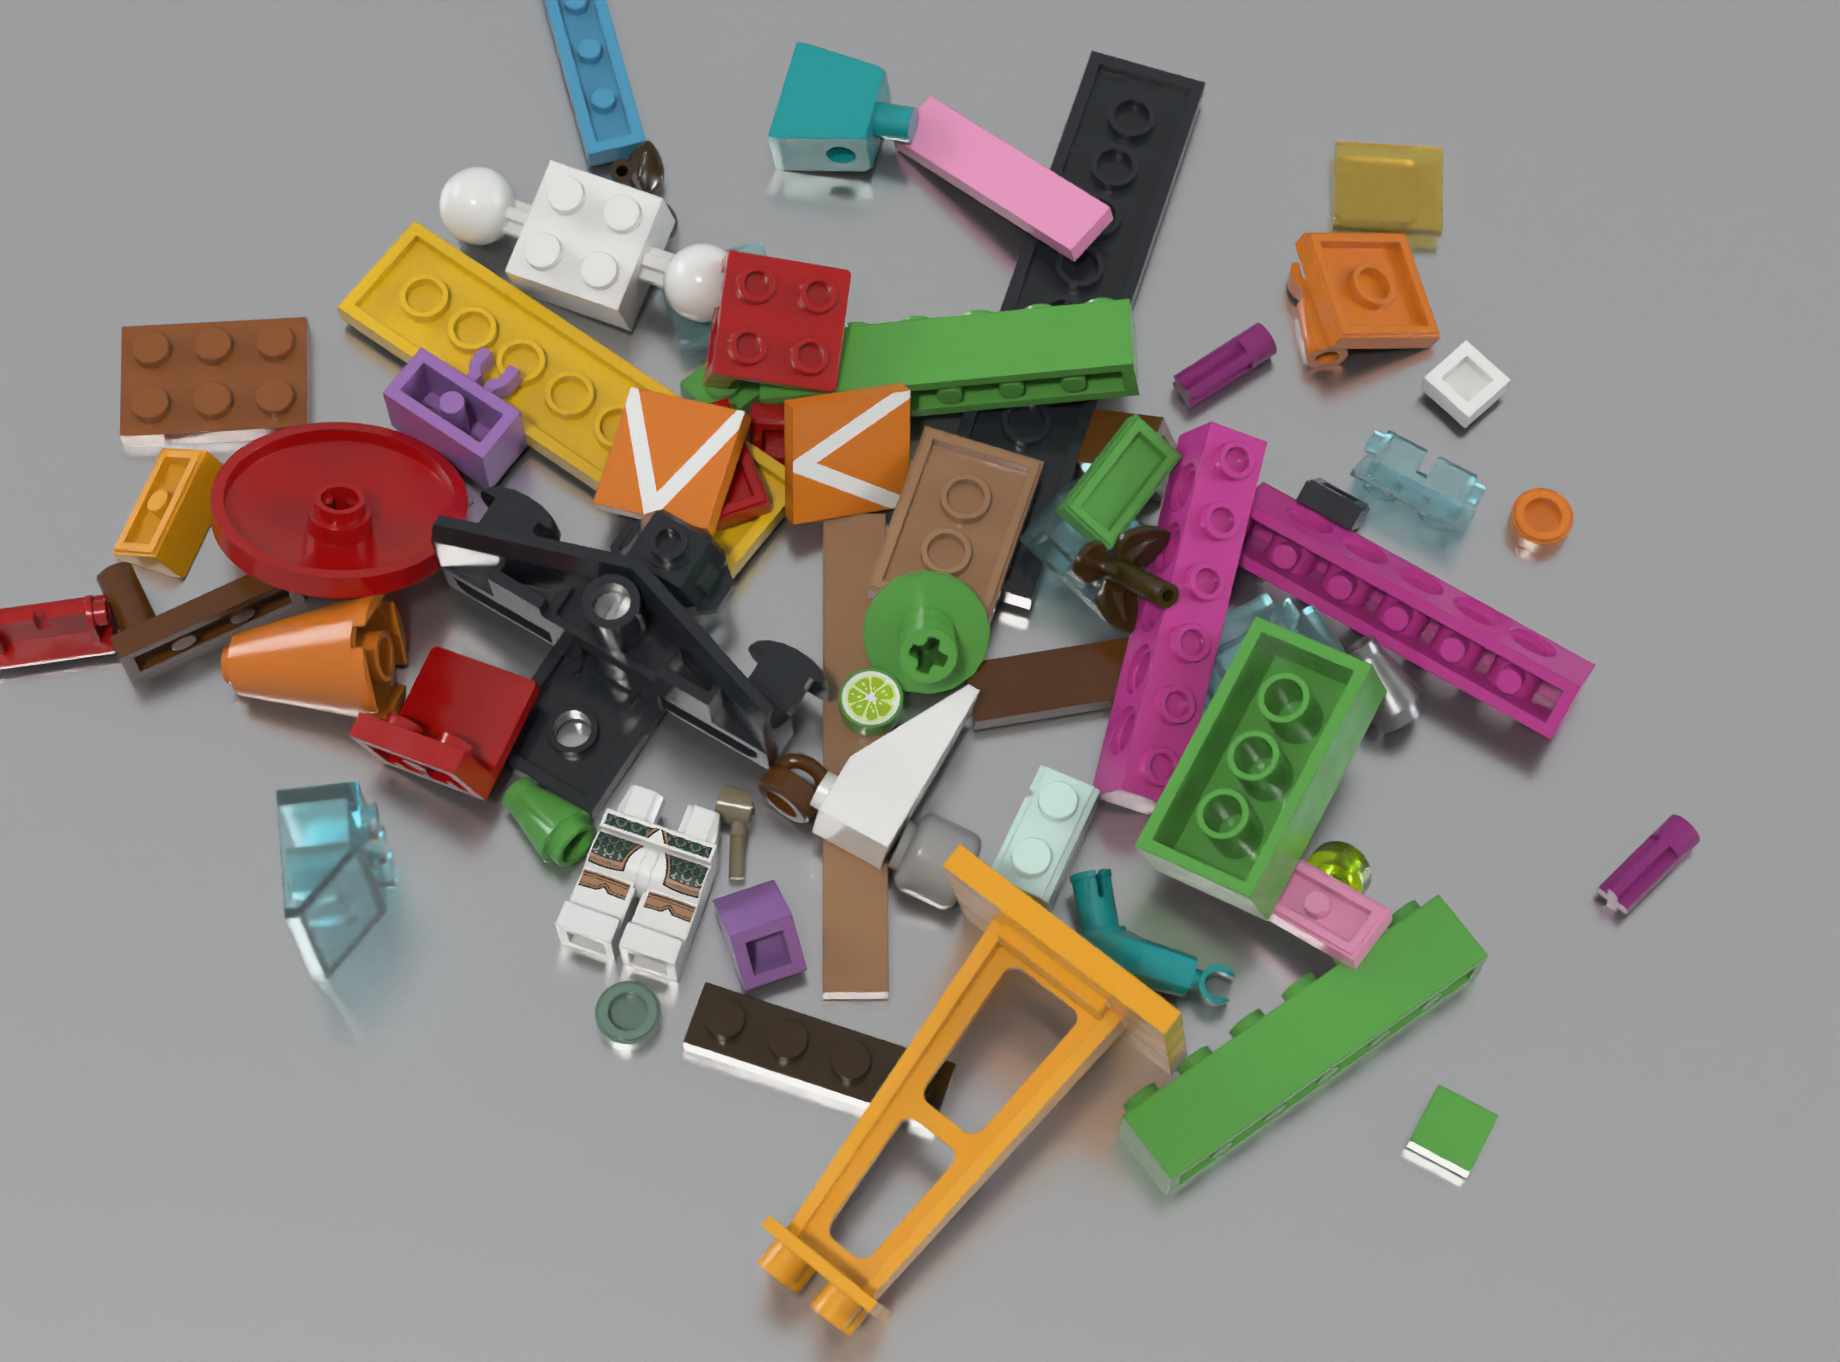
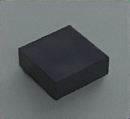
[1296,478,1370,530]

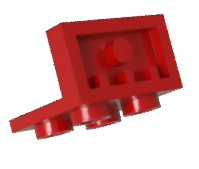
[703,250,851,394]
[348,646,540,801]

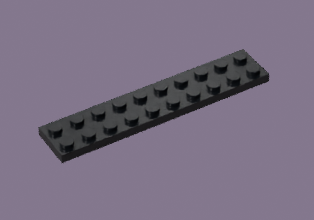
[956,51,1206,610]

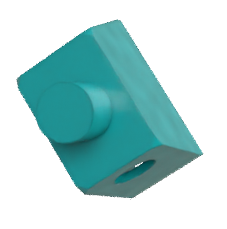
[768,42,918,171]

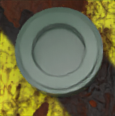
[595,981,662,1051]

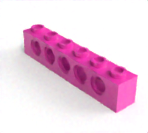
[1093,422,1267,815]
[1238,482,1596,740]

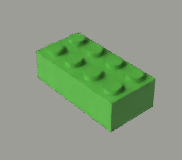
[1135,616,1387,921]

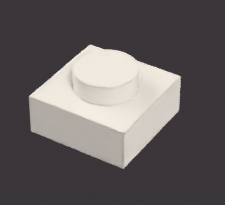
[1420,340,1511,428]

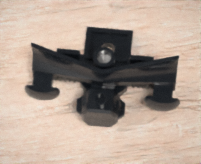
[431,486,831,820]

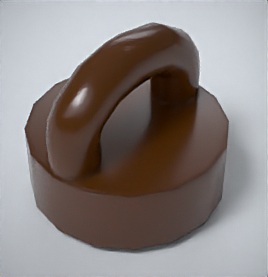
[758,753,828,823]

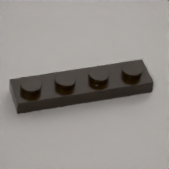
[683,982,956,1129]

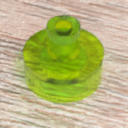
[1306,841,1372,894]

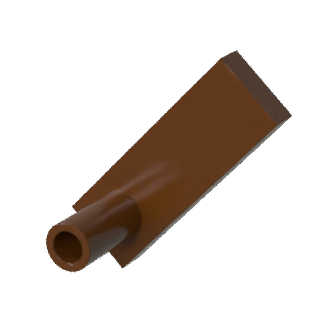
[96,562,305,681]

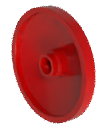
[210,422,468,599]

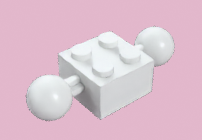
[439,160,727,331]

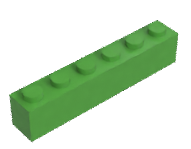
[760,298,1139,417]
[1118,894,1488,1197]

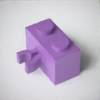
[383,346,528,488]

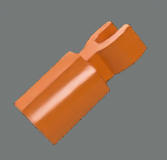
[1287,262,1348,368]

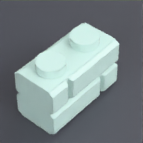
[992,765,1100,912]

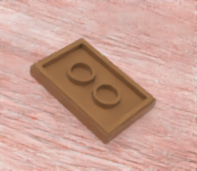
[866,426,1044,625]

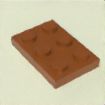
[120,317,311,448]

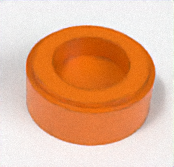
[1508,488,1574,553]

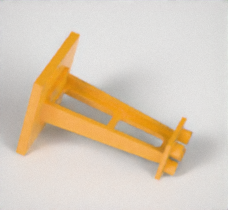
[756,844,1188,1337]

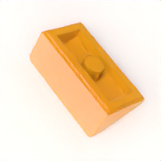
[112,448,223,578]

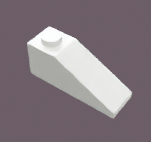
[810,684,980,869]

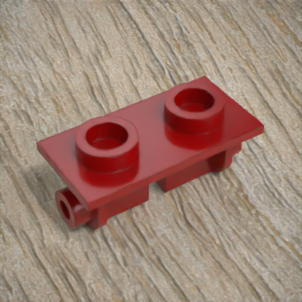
[0,594,116,670]

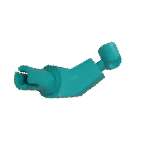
[1069,869,1235,1007]

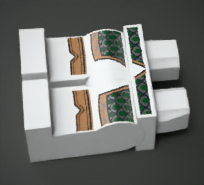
[555,785,721,983]

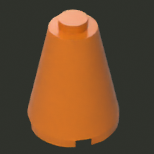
[221,594,407,721]

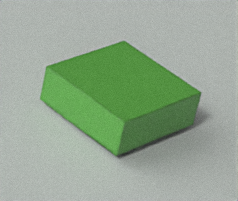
[1406,1084,1499,1178]

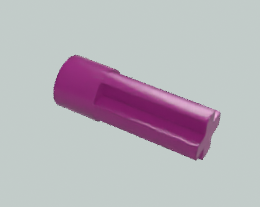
[1172,323,1277,407]
[1597,814,1700,914]

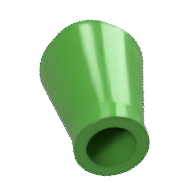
[502,777,597,867]

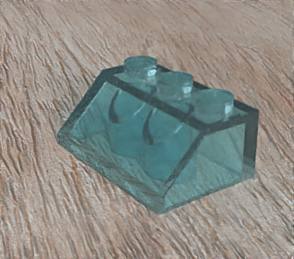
[276,781,397,982]

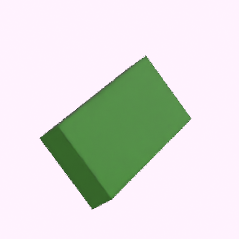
[1055,414,1182,551]

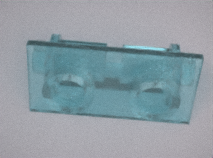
[1350,430,1487,533]

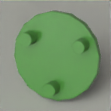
[862,570,991,694]

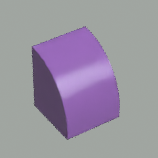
[712,879,807,991]

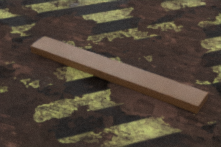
[823,514,889,999]

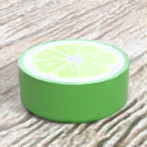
[839,668,903,736]

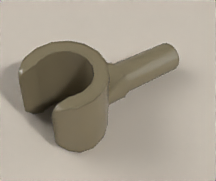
[715,785,755,880]

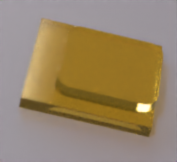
[1332,141,1443,237]

